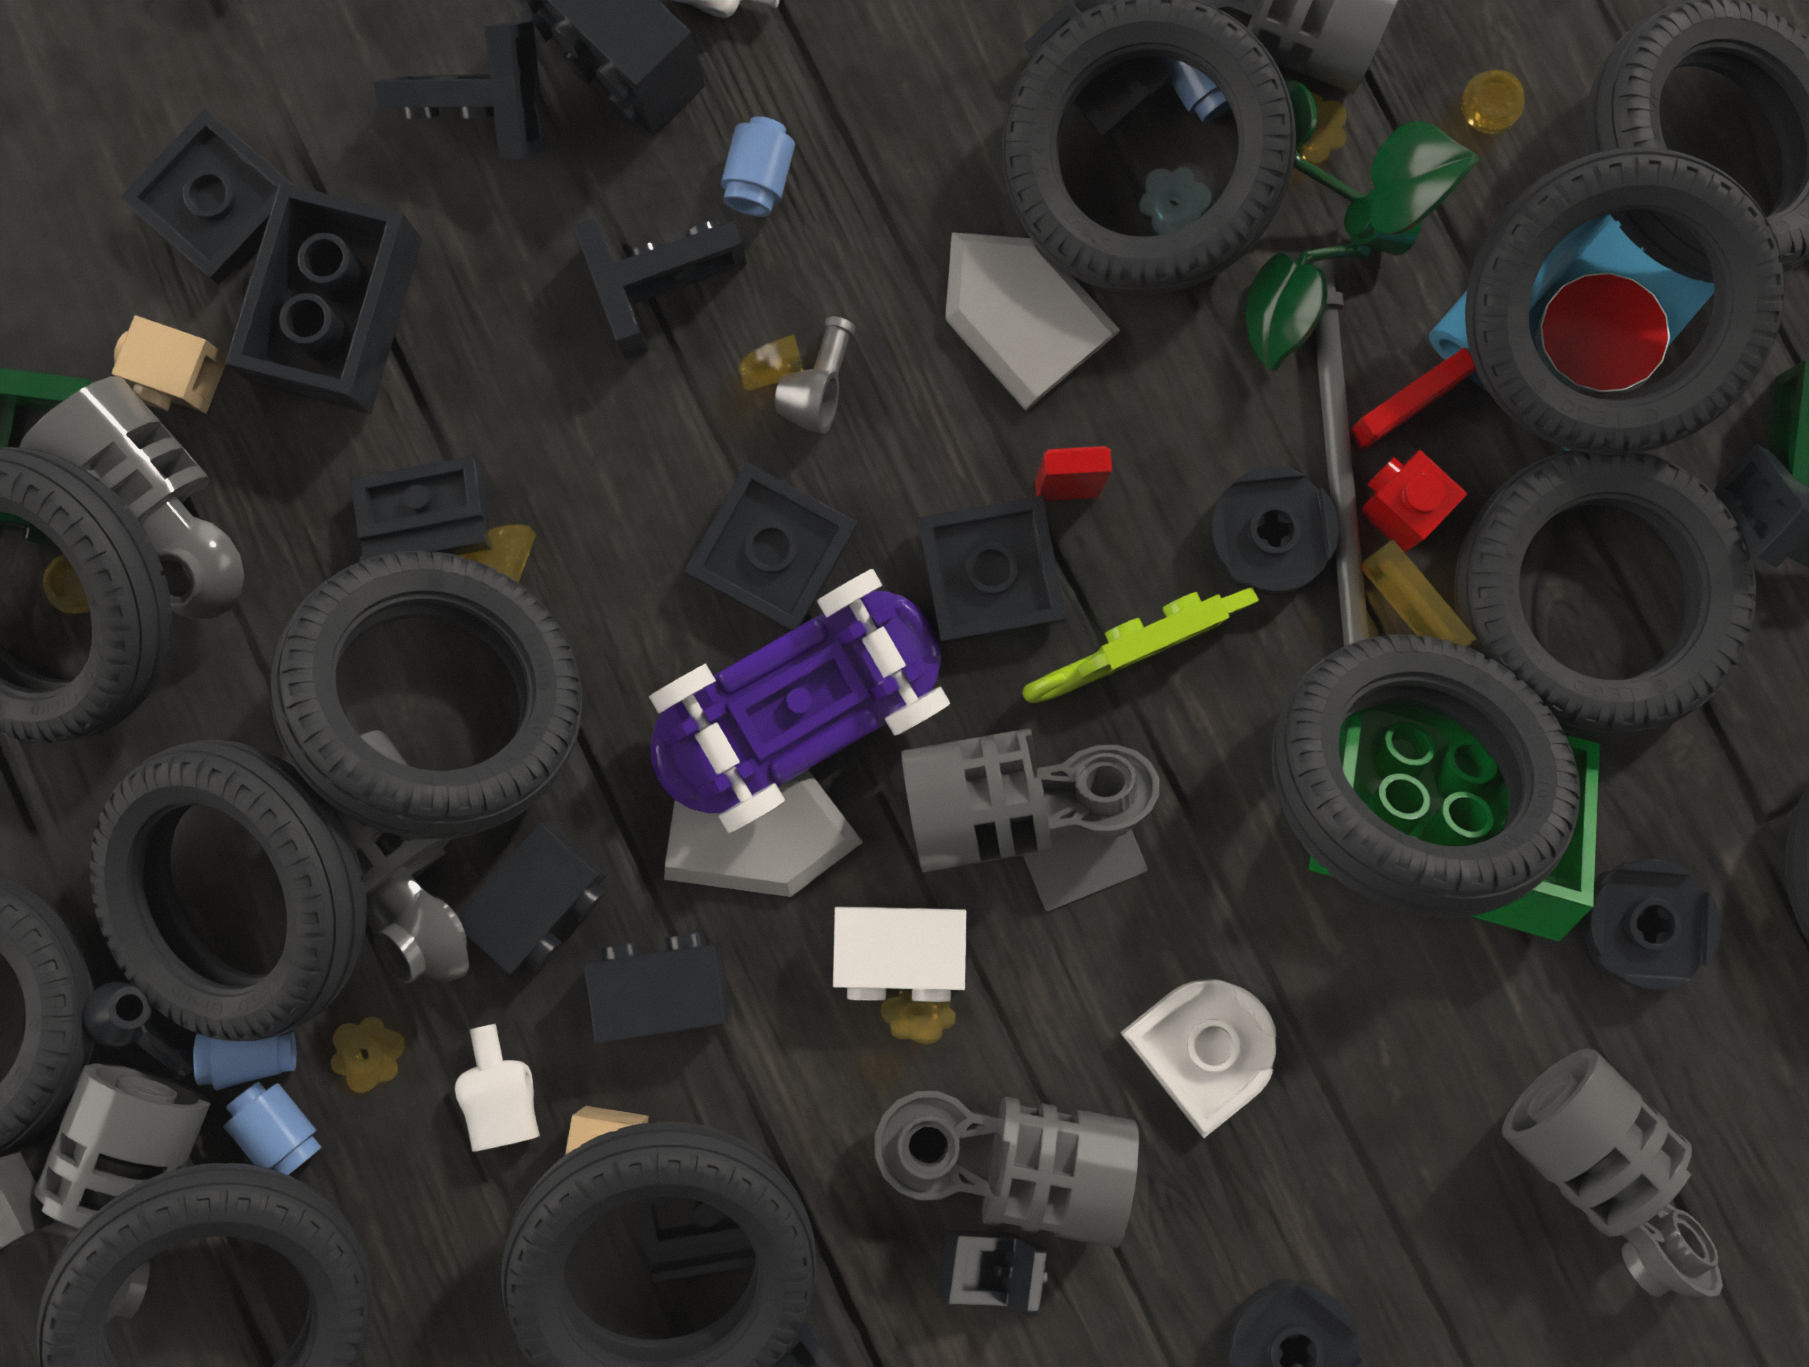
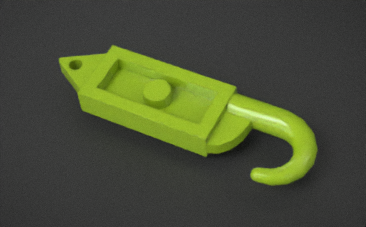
[1022,587,1259,703]

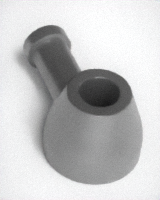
[775,316,855,434]

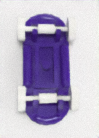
[649,569,950,833]

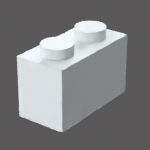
[833,907,966,1002]

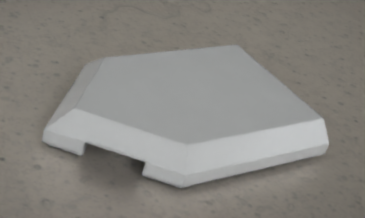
[945,233,1120,411]
[665,770,863,897]

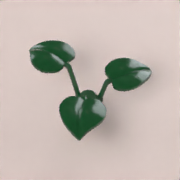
[1237,77,1479,371]

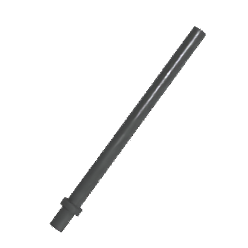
[1312,259,1369,646]

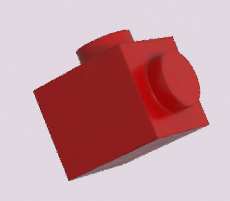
[1358,450,1467,553]

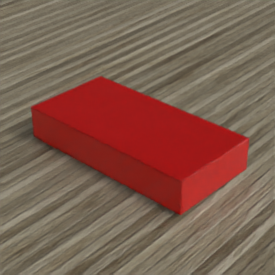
[1349,347,1476,450]
[1035,446,1112,501]

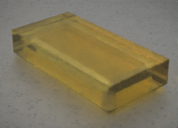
[1362,539,1476,647]

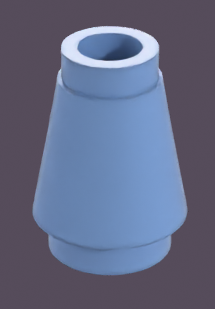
[193,1032,297,1090]

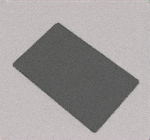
[1023,829,1148,911]

